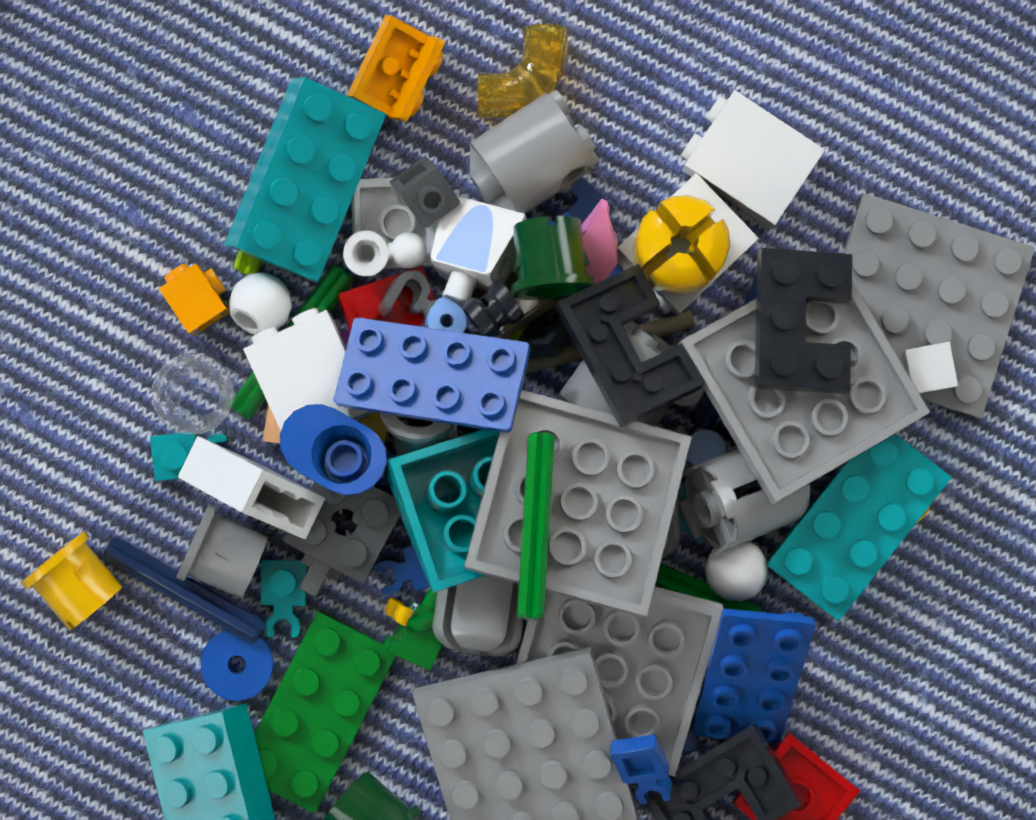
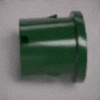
[512,216,594,300]
[324,771,423,820]

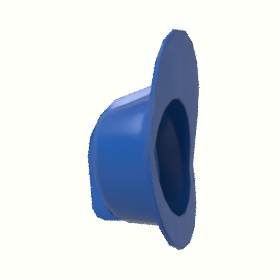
[280,404,387,495]

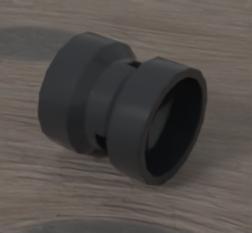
[461,279,525,338]

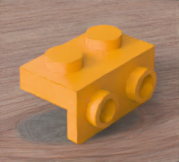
[347,15,445,122]

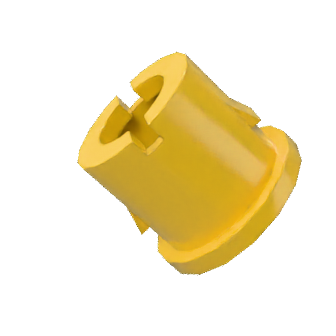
[21,530,123,631]

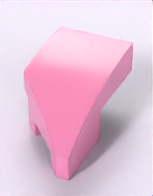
[581,199,619,284]

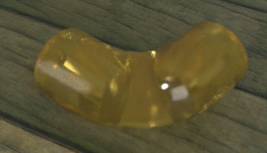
[478,24,568,118]

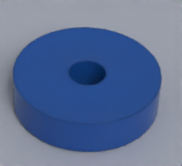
[201,630,274,701]

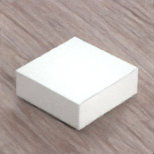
[903,341,958,394]

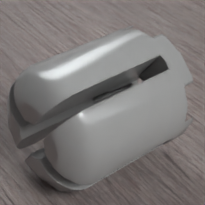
[679,448,810,554]
[432,576,526,657]

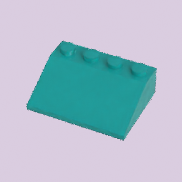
[385,429,499,593]

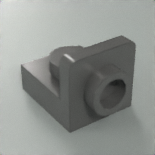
[389,156,460,228]

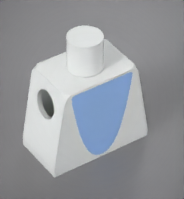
[431,196,527,307]

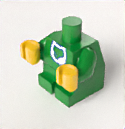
[383,589,442,671]

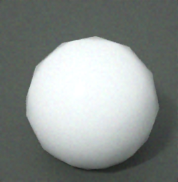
[229,272,292,335]
[705,541,769,601]

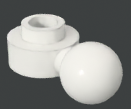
[343,231,427,277]

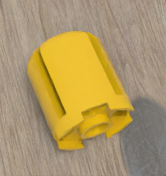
[633,195,730,295]

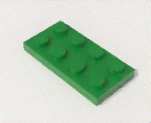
[254,610,396,814]

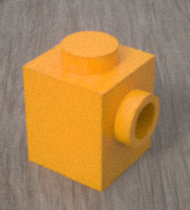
[159,263,230,337]

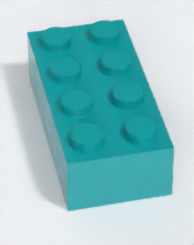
[224,77,386,282]
[766,433,952,621]
[143,703,275,820]

